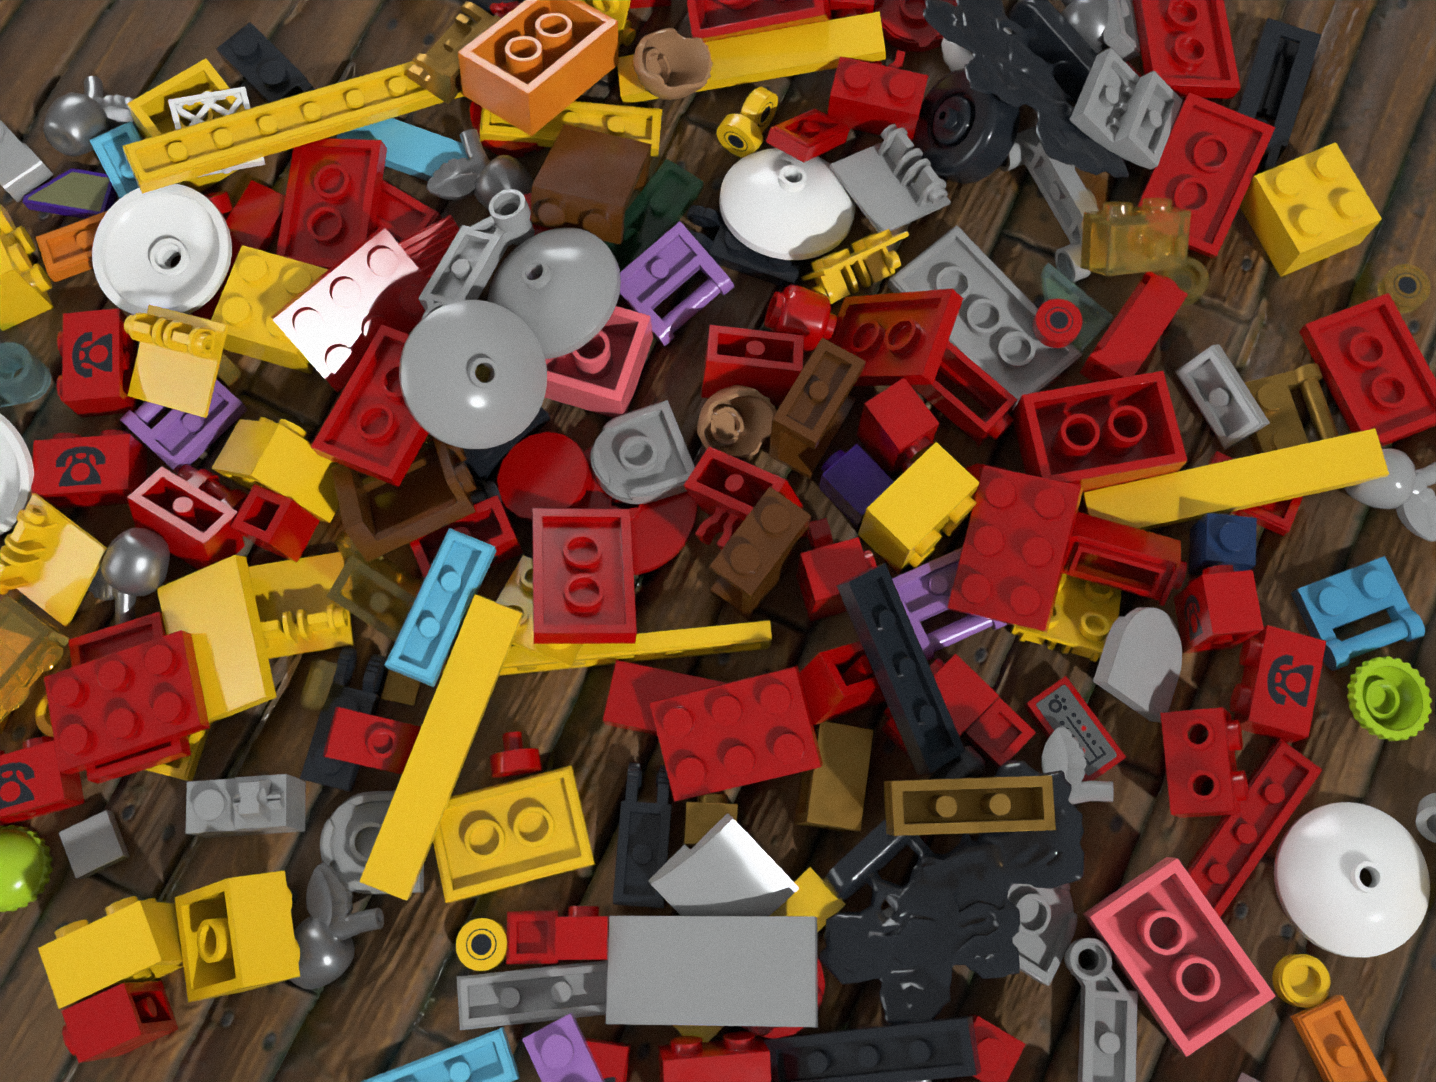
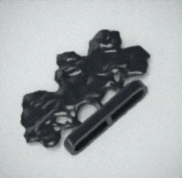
[923,0,1129,178]
[819,745,1084,1024]

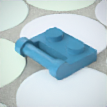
[1291,556,1425,671]

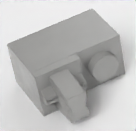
[186,774,306,838]

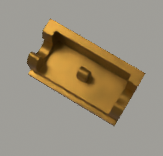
[408,1,501,105]
[794,722,873,832]

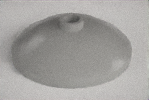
[487,228,621,359]
[399,300,547,449]

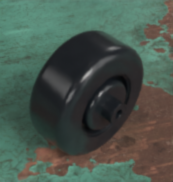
[914,68,1020,184]

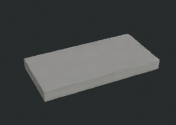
[888,225,1082,416]
[606,916,818,1027]

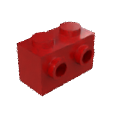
[1160,707,1249,818]

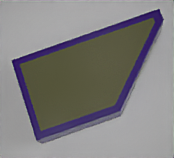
[22,168,117,219]

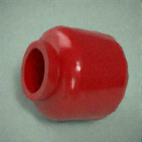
[765,284,837,352]

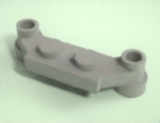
[998,126,1112,284]
[418,189,535,319]
[1064,938,1138,1082]

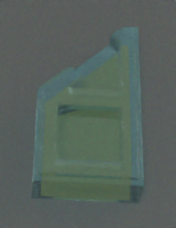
[1041,263,1114,353]

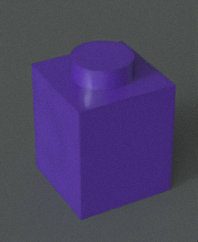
[819,444,894,529]

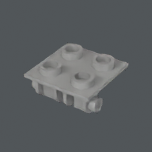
[829,124,951,233]

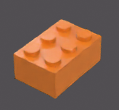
[458,0,618,136]

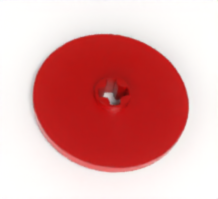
[579,446,698,575]

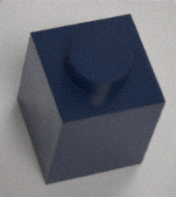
[1189,513,1257,575]

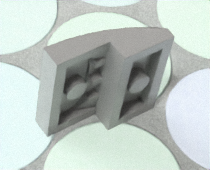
[1070,47,1183,170]
[648,813,799,916]

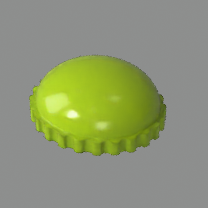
[1347,656,1432,741]
[0,825,53,912]

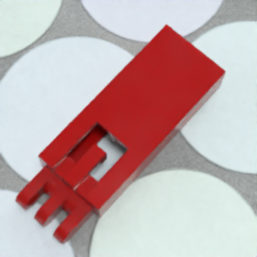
[603,660,726,736]

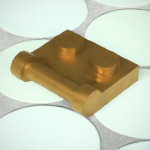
[1244,363,1339,454]

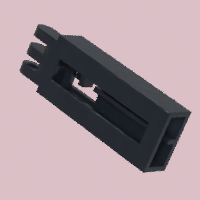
[1234,18,1321,173]

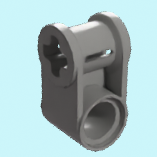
[0,120,54,202]

